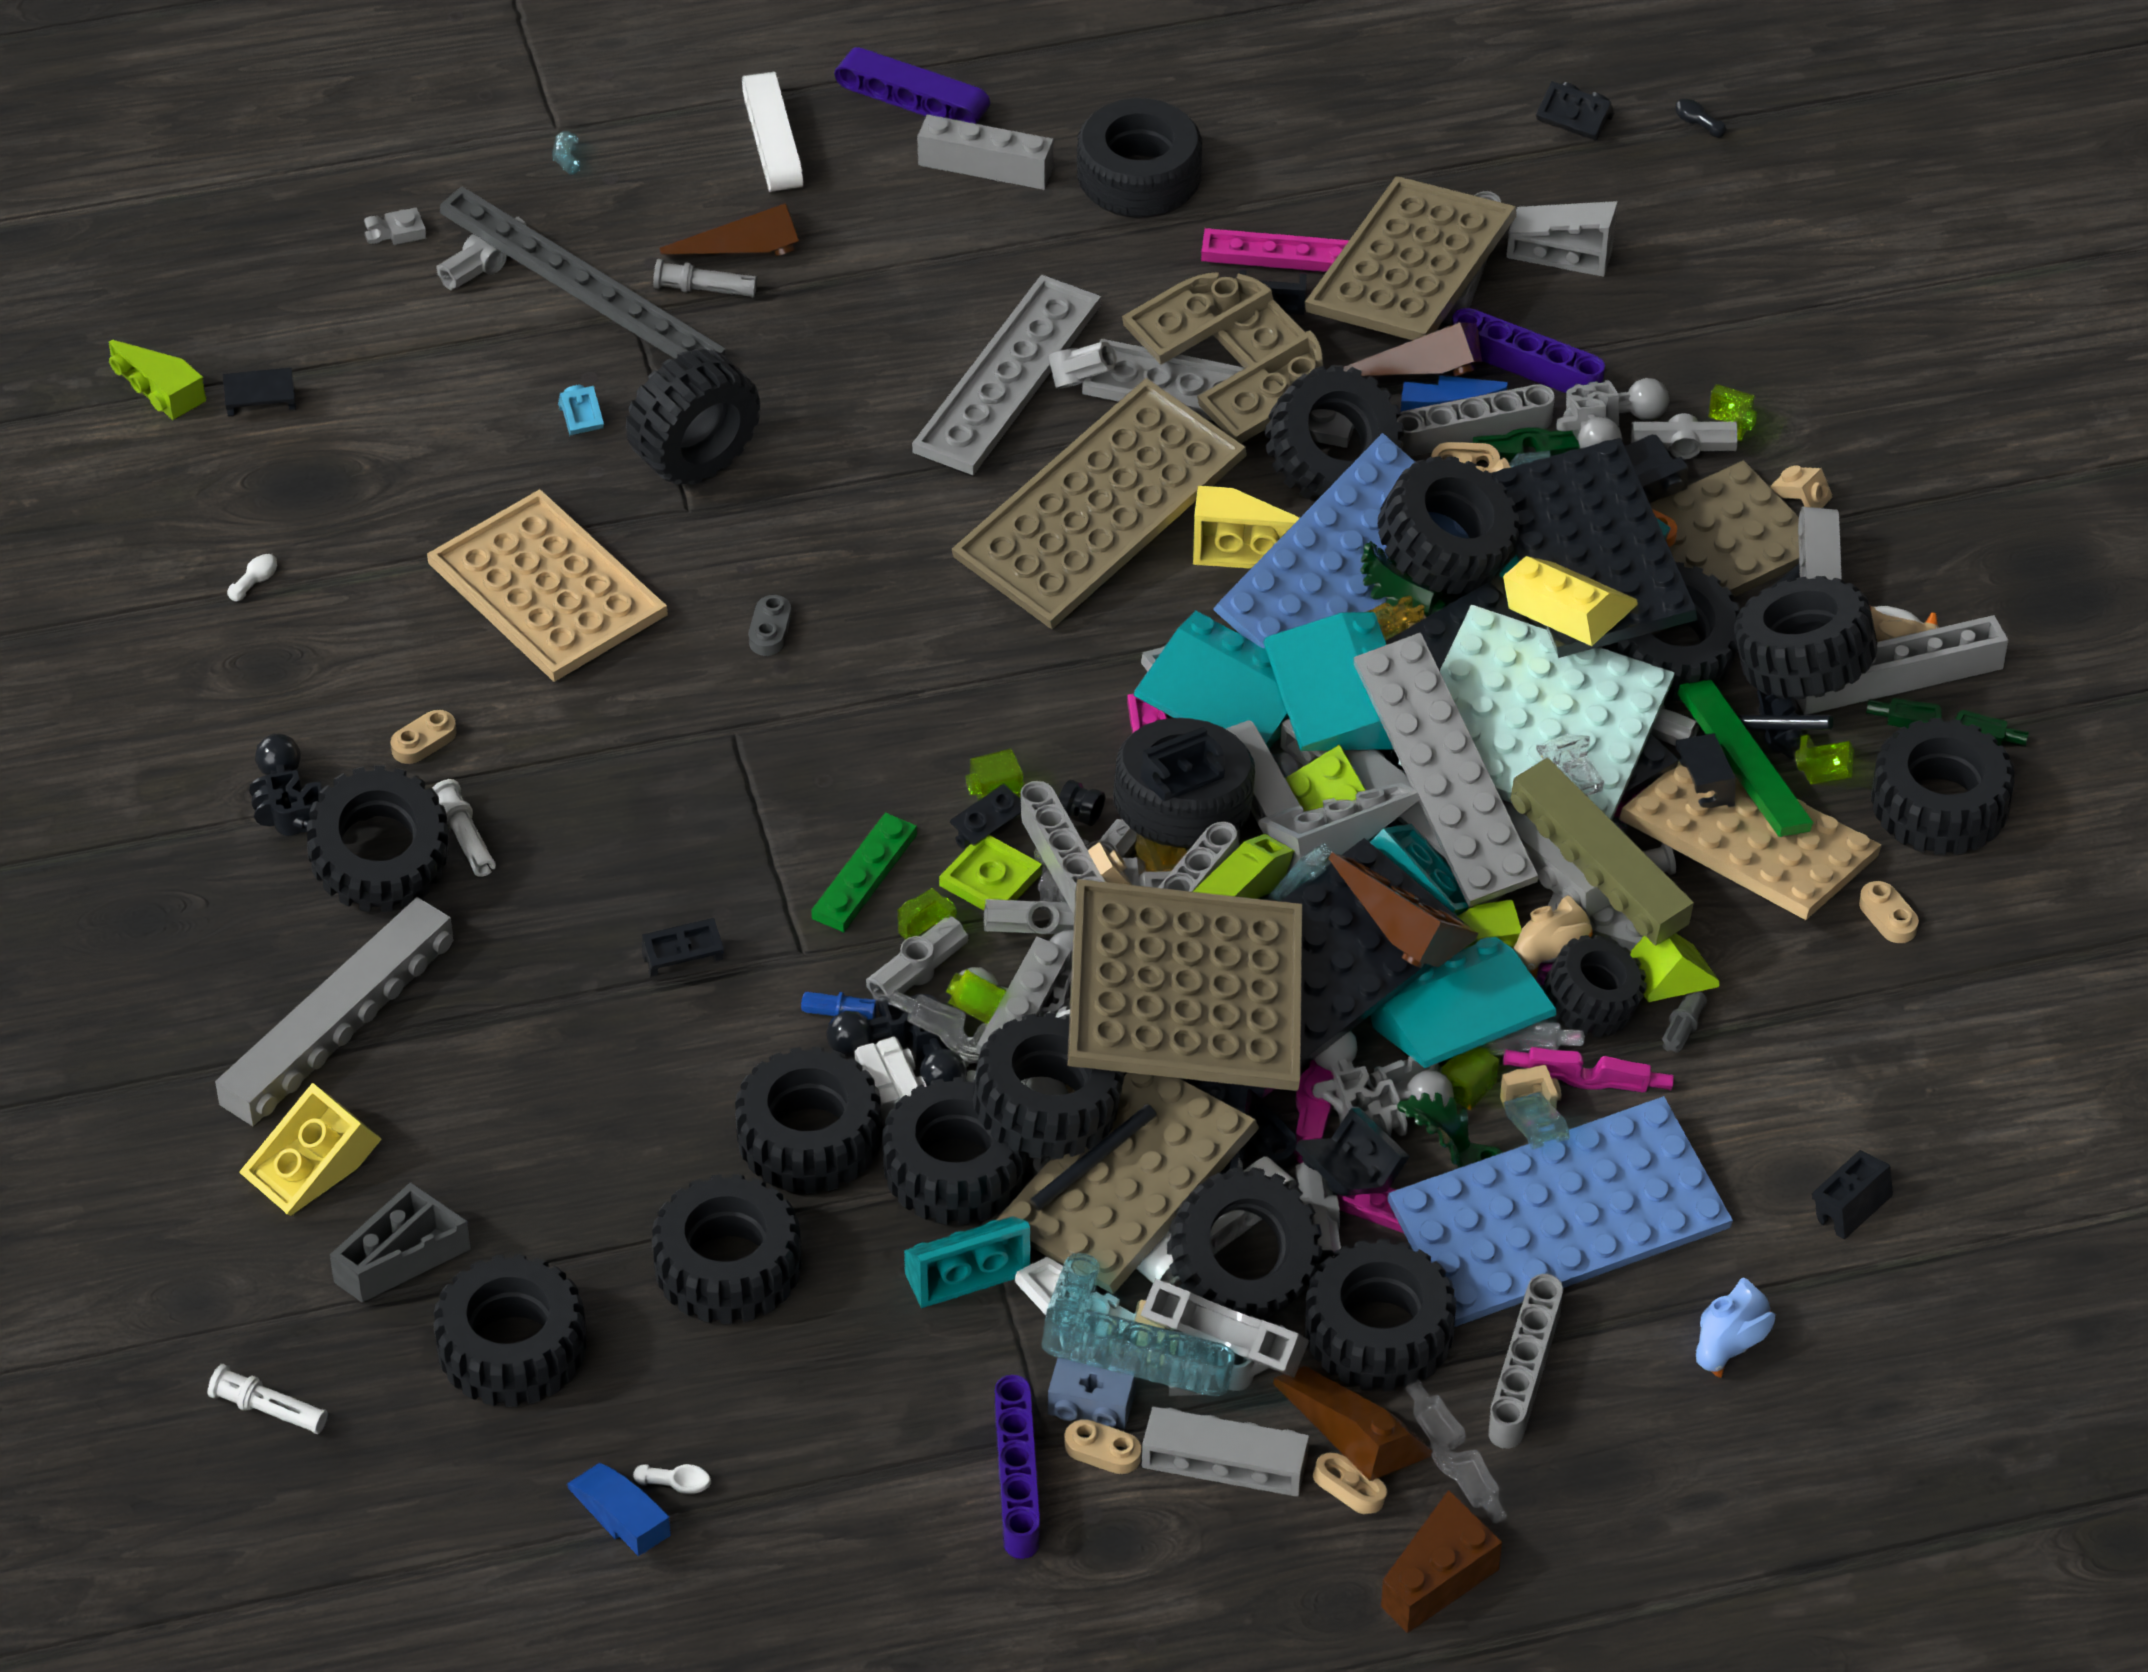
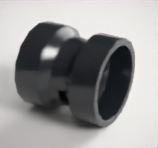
[1059,779,1106,826]

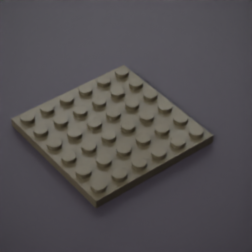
[1067,879,1302,1091]

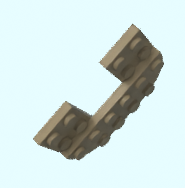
[1122,272,1324,444]

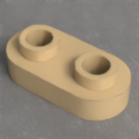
[1431,442,1500,471]
[391,710,456,764]
[1859,881,1919,943]
[1065,1420,1141,1474]
[1313,1453,1387,1514]

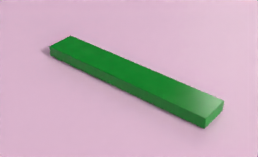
[1677,679,1813,837]

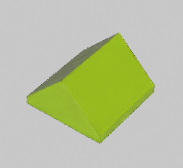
[1630,933,1719,1002]

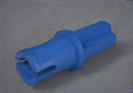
[801,992,877,1019]

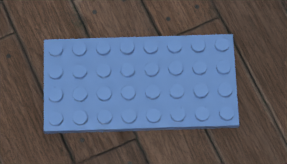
[1213,433,1469,648]
[1387,1096,1733,1327]

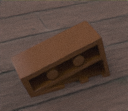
[1381,1490,1502,1633]

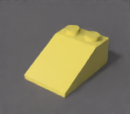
[1193,486,1300,569]
[239,1083,382,1216]

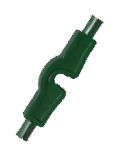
[1473,427,1580,463]
[1866,698,2029,747]

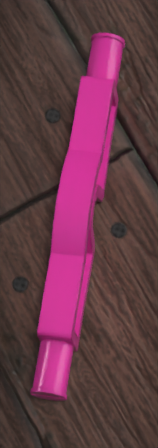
[1503,1047,1674,1092]
[1295,1059,1333,1163]

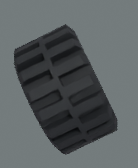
[1543,935,1647,1037]

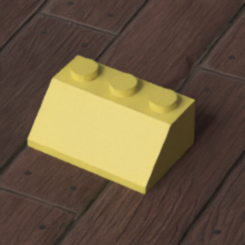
[1503,556,1638,646]

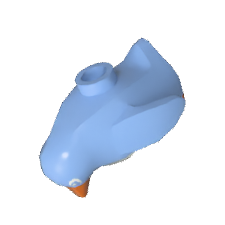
[1696,1278,1775,1377]

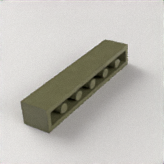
[1510,757,1694,946]

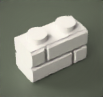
[855,1036,927,1126]

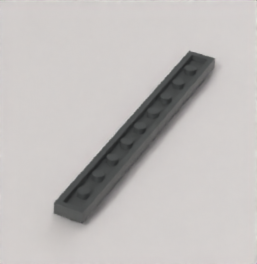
[440,186,726,359]

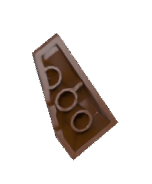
[1273,1366,1432,1481]

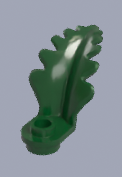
[1360,541,1450,617]
[1397,1093,1503,1168]

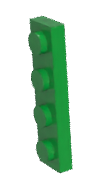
[811,812,917,933]

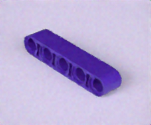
[834,47,990,124]
[1452,308,1605,393]
[995,1375,1040,1559]

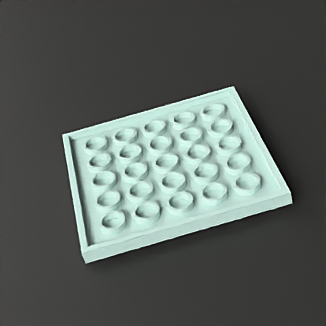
[1398,605,1675,821]

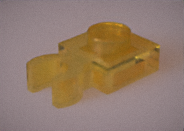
[1367,596,1424,641]

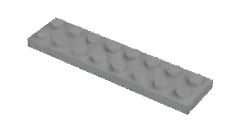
[912,274,1101,475]
[1082,339,1354,448]
[1354,632,1538,908]

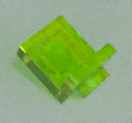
[1708,384,1758,441]
[1795,735,1854,784]
[898,888,957,940]

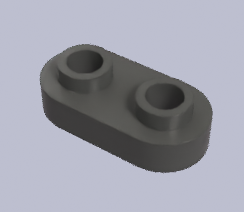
[749,595,791,656]

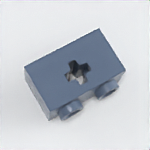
[1048,1354,1136,1429]

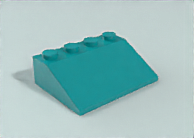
[1134,611,1289,749]
[1263,612,1394,751]
[1370,937,1557,1068]

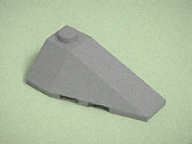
[1258,783,1420,880]

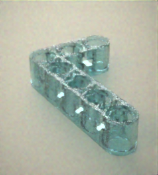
[1042,1253,1235,1396]

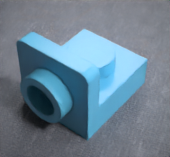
[558,385,604,435]

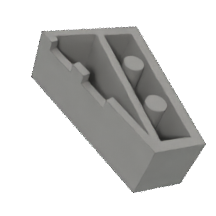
[1506,201,1618,277]

